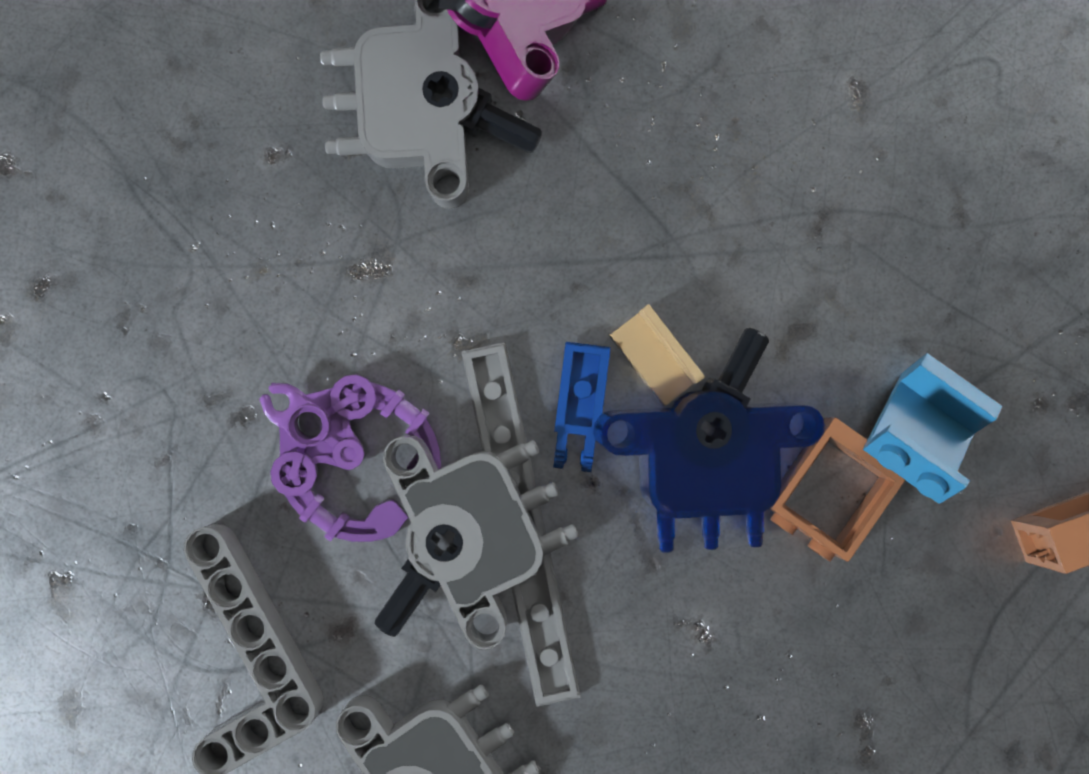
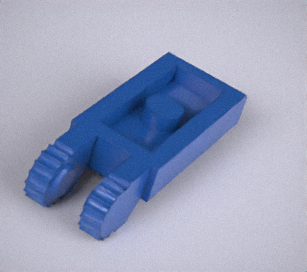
[553,342,611,473]

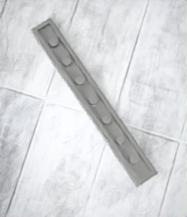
[461,342,581,707]

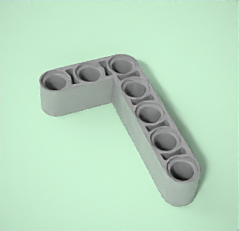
[184,523,324,774]

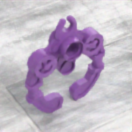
[259,374,441,542]

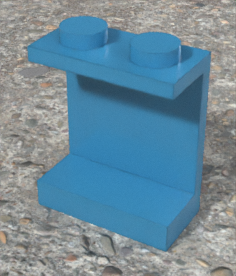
[862,353,1002,504]

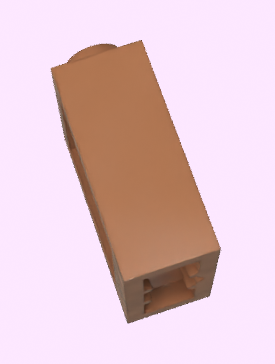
[764,417,905,562]
[1011,492,1089,574]

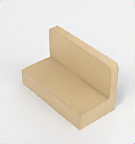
[609,304,705,407]

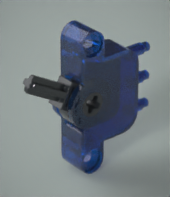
[593,328,825,553]

